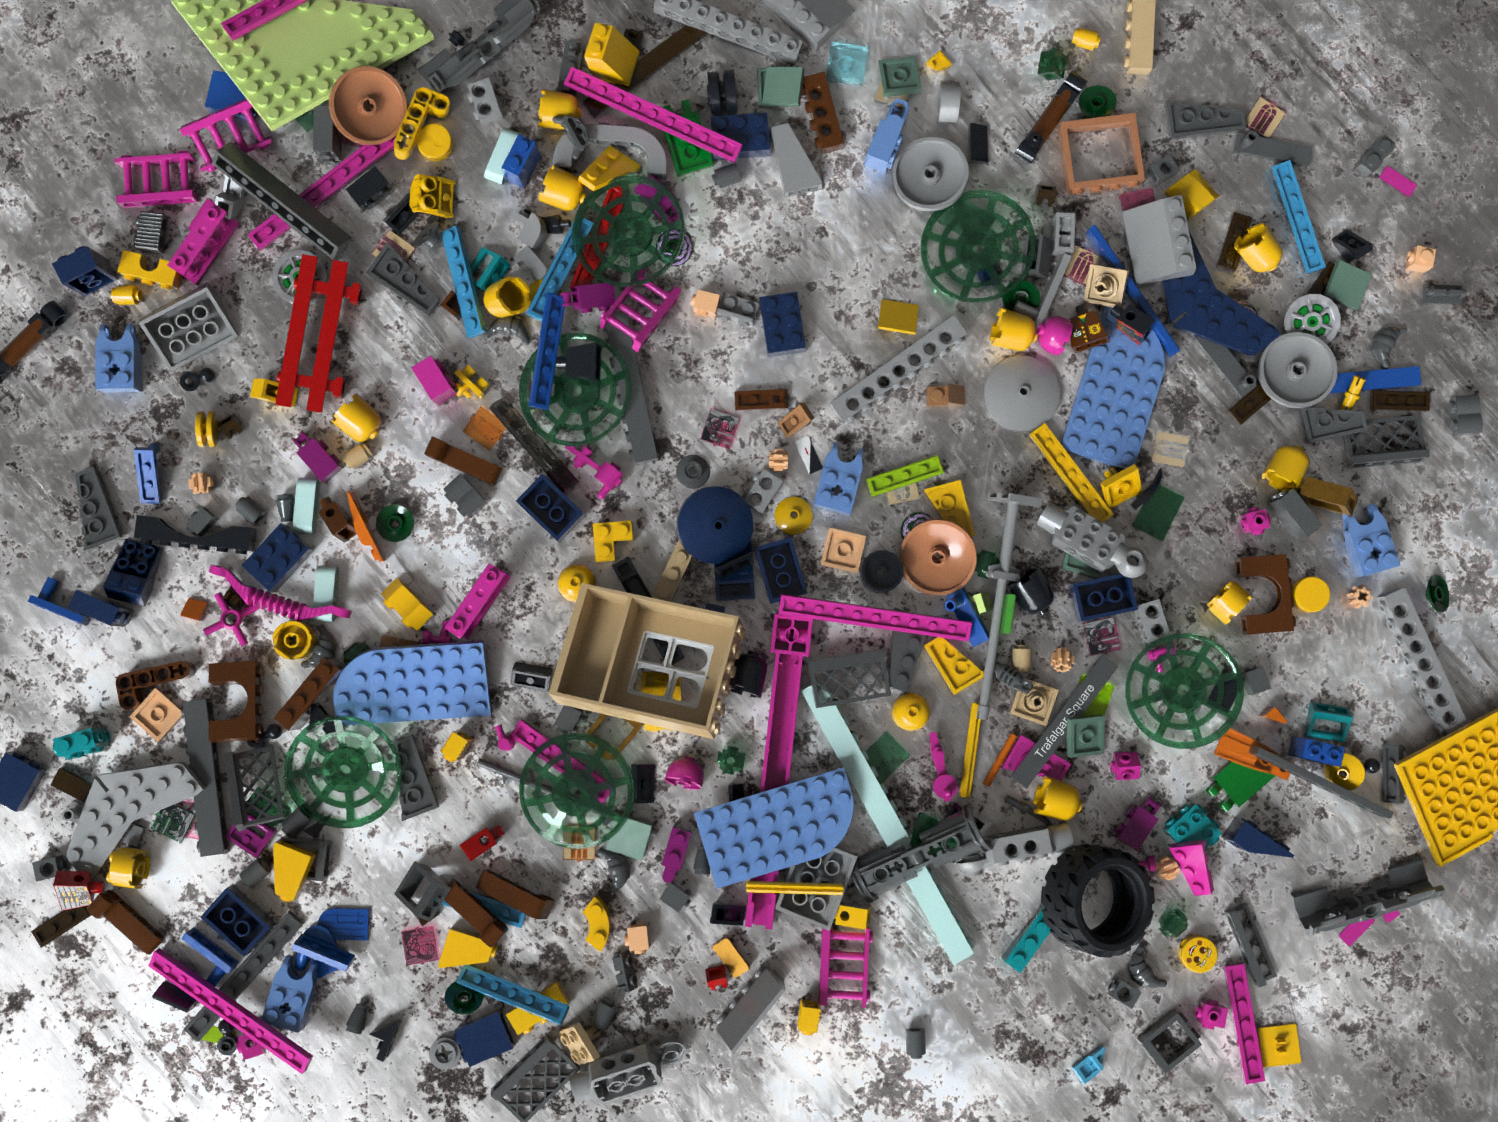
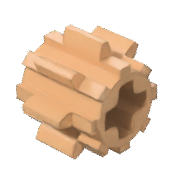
[769,449,788,472]
[188,473,214,494]
[1346,584,1373,608]
[1050,647,1075,672]
[1156,855,1180,881]

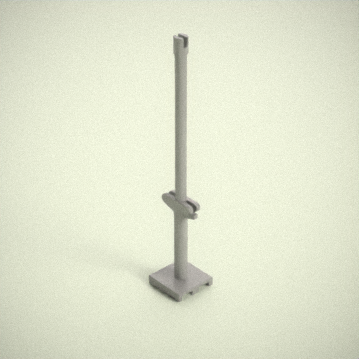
[976,492,1042,720]

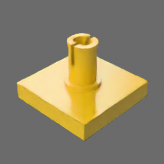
[1101,464,1142,509]

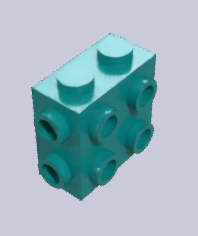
[53,727,111,760]
[1162,803,1222,849]

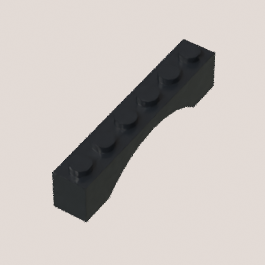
[134,515,257,555]
[612,556,685,665]

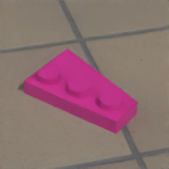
[1001,735,1071,781]
[1169,840,1214,896]

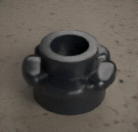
[448,29,466,47]

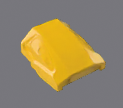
[1164,169,1221,220]
[409,174,456,219]

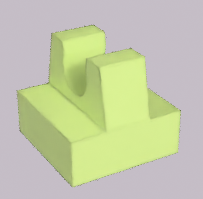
[970,591,993,614]

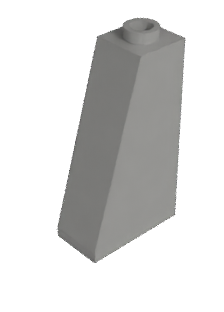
[770,122,822,198]

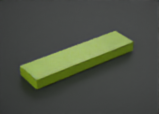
[866,455,944,497]

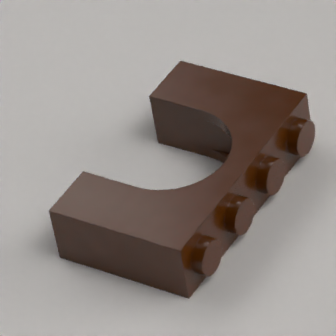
[1235,554,1296,635]
[273,657,345,731]
[208,660,264,743]

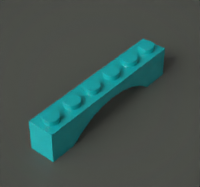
[1001,905,1051,974]

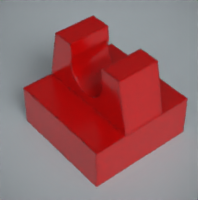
[705,965,727,991]

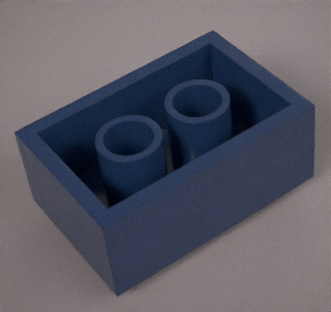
[710,112,770,161]
[52,246,119,297]
[759,292,806,357]
[516,474,586,543]
[241,523,314,593]
[754,537,807,604]
[1069,574,1138,622]
[201,885,276,957]

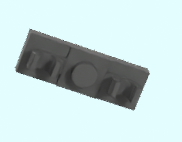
[557,41,585,97]
[1382,744,1406,804]

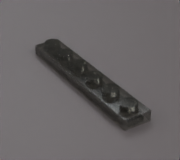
[489,397,579,493]

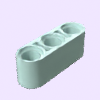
[484,127,523,185]
[293,478,320,534]
[313,566,339,622]

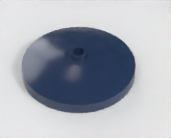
[676,486,753,564]

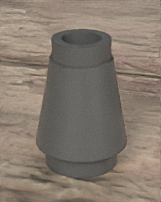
[275,494,295,522]
[693,846,711,875]
[346,1003,368,1034]

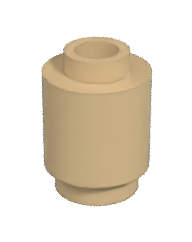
[343,443,373,469]
[1012,645,1032,672]

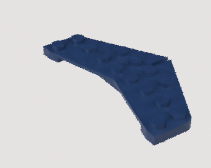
[1162,231,1281,356]

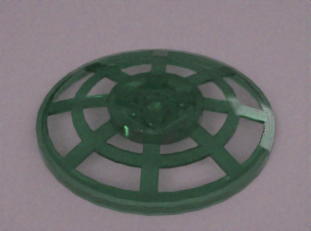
[572,175,685,287]
[921,190,1036,303]
[519,333,631,447]
[1125,633,1244,749]
[284,715,402,828]
[519,733,635,849]

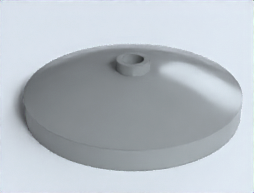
[892,137,969,211]
[1258,332,1338,408]
[983,355,1060,432]

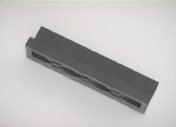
[1224,903,1277,987]

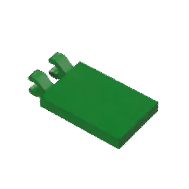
[663,99,714,177]
[1205,740,1275,812]

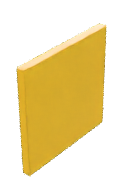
[878,299,919,334]
[1257,1023,1302,1068]

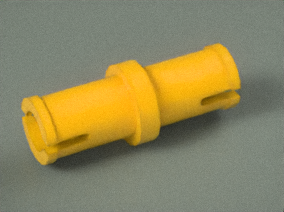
[1340,375,1366,410]

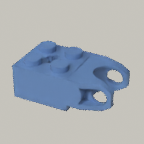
[864,98,909,173]
[95,324,142,393]
[813,442,864,516]
[1342,504,1401,578]
[262,955,318,1033]

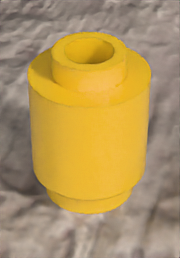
[1071,27,1101,51]
[111,285,143,305]

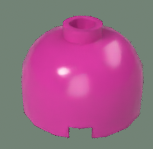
[1037,316,1073,356]
[665,756,704,790]

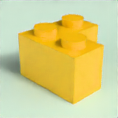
[593,520,634,563]

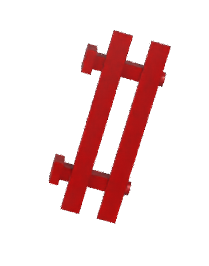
[275,254,363,413]

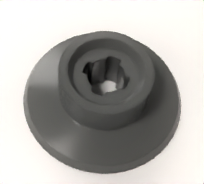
[413,221,441,249]
[676,455,710,489]

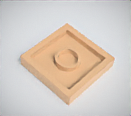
[820,527,866,574]
[130,688,182,742]

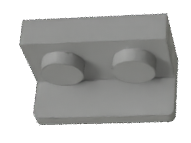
[716,292,760,327]

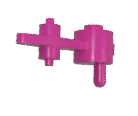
[565,444,624,499]
[929,732,958,802]

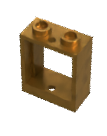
[1299,476,1358,517]
[584,714,644,761]

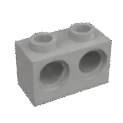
[466,77,503,125]
[1051,212,1075,256]
[742,469,783,515]
[1134,599,1172,643]

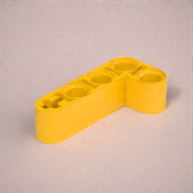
[394,87,450,160]

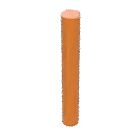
[983,733,1017,787]

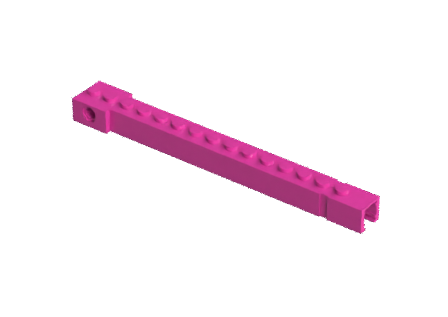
[745,614,813,930]

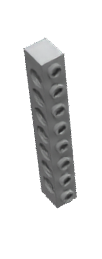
[654,0,803,66]
[829,315,967,424]
[1377,587,1468,737]

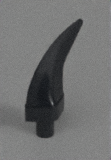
[524,209,571,234]
[1131,468,1162,510]

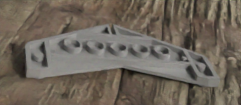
[66,762,206,879]

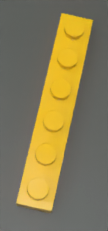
[1029,423,1114,523]

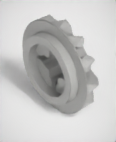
[429,1037,460,1070]

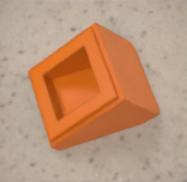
[180,598,208,621]
[1259,707,1287,724]

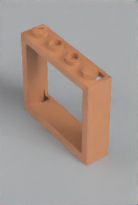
[1057,113,1145,195]

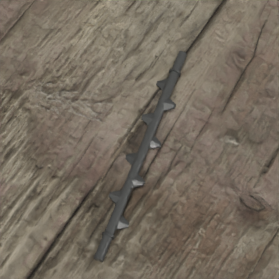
[477,758,658,837]

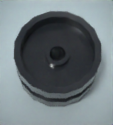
[707,69,738,115]
[860,550,903,593]

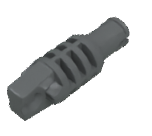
[983,660,1033,695]

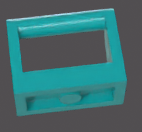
[470,247,511,292]
[1305,702,1353,742]

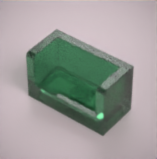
[246,787,291,831]

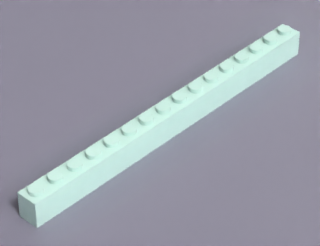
[801,680,974,965]

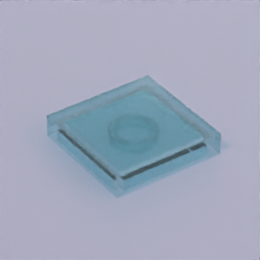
[826,42,868,86]

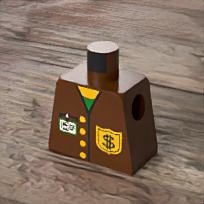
[1070,304,1111,353]
[319,497,357,543]

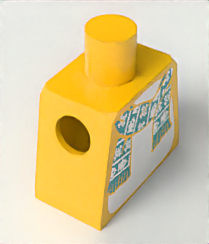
[834,902,872,929]

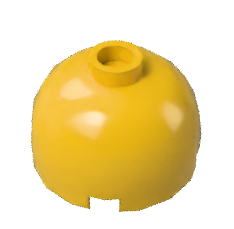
[557,564,596,602]
[891,692,930,731]

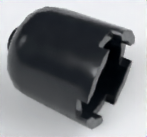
[1007,567,1054,616]
[729,650,767,698]

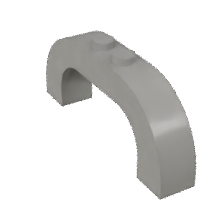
[552,122,667,180]

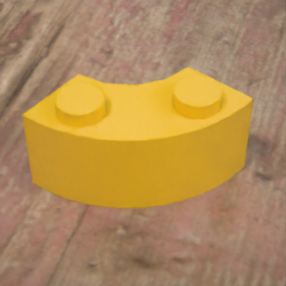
[381,578,434,631]
[583,894,611,952]

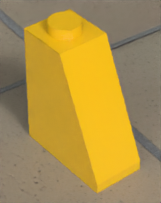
[273,840,316,902]
[438,926,498,968]

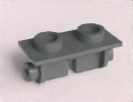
[1423,284,1467,305]
[612,949,638,993]

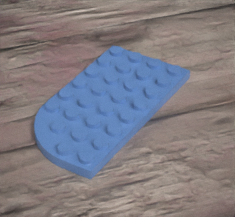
[1061,306,1165,470]
[333,640,492,726]
[694,767,853,889]

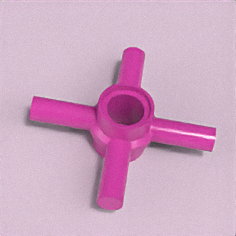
[203,592,259,646]

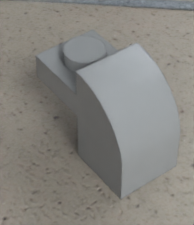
[938,80,961,123]
[214,175,247,220]
[509,210,547,251]

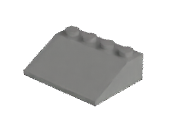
[762,0,855,51]
[1122,195,1196,285]
[138,282,238,372]
[775,847,858,931]
[716,965,785,1053]

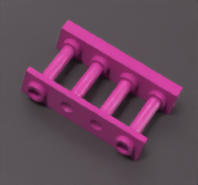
[179,99,273,172]
[114,151,199,208]
[167,202,240,286]
[600,266,682,352]
[445,563,511,640]
[818,926,873,1008]

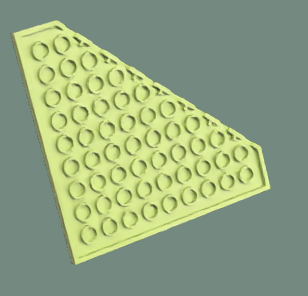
[171,0,434,131]

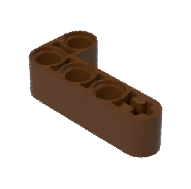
[424,436,503,486]
[116,661,196,710]
[476,869,555,919]
[444,878,508,948]
[86,890,164,955]

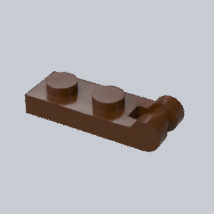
[734,389,788,411]

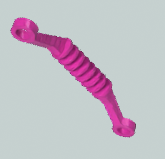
[208,564,352,622]

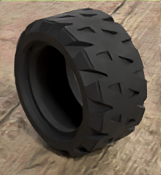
[1041,844,1155,958]

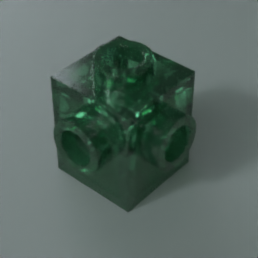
[1037,48,1067,81]
[716,746,746,775]

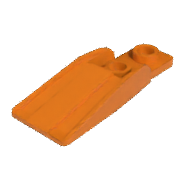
[347,491,386,562]
[1214,727,1294,780]

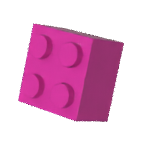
[411,355,457,406]

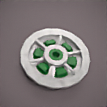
[272,250,327,303]
[1284,294,1341,344]

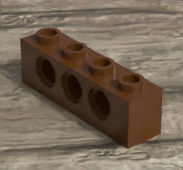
[801,72,844,155]

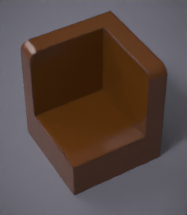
[440,290,462,321]

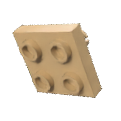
[1083,263,1129,308]
[1009,679,1059,726]
[559,1022,601,1065]

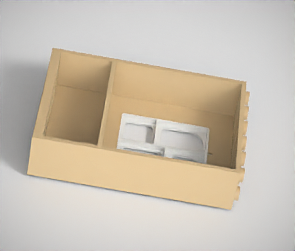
[549,583,746,739]

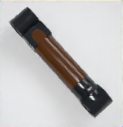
[1013,71,1087,165]
[0,301,69,384]

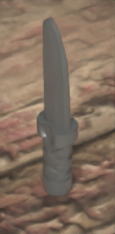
[1004,795,1053,825]

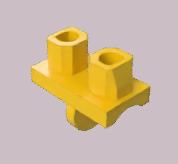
[454,365,489,400]

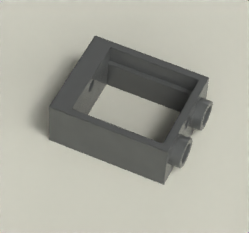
[278,835,332,881]
[394,861,451,922]
[1137,1010,1202,1074]

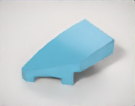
[1071,1046,1106,1084]

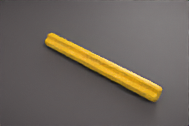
[960,703,981,798]
[746,881,844,895]

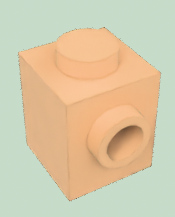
[1405,245,1436,273]
[691,290,720,317]
[625,923,650,954]

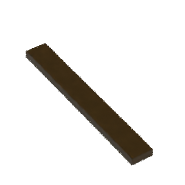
[582,25,709,118]

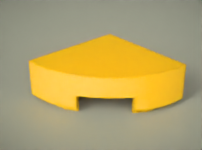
[926,50,952,71]

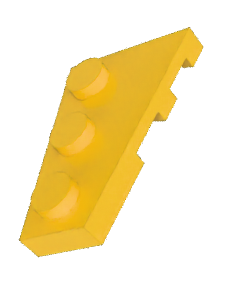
[578,145,641,191]
[924,480,975,537]
[923,637,984,695]

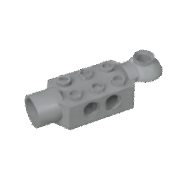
[1036,501,1148,578]
[956,823,1074,876]
[569,1036,686,1105]

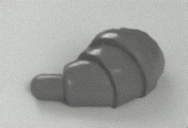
[552,115,590,159]
[484,315,530,345]
[1370,327,1407,369]
[301,624,337,668]
[597,849,630,895]
[1128,945,1167,988]

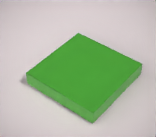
[999,594,1016,634]

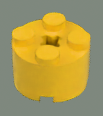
[1207,580,1253,625]
[273,621,318,660]
[106,847,151,889]

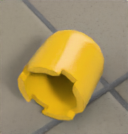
[538,89,582,130]
[539,165,587,211]
[1234,223,1283,272]
[483,276,531,318]
[990,308,1038,351]
[331,393,381,442]
[1262,445,1310,492]
[1033,776,1082,821]

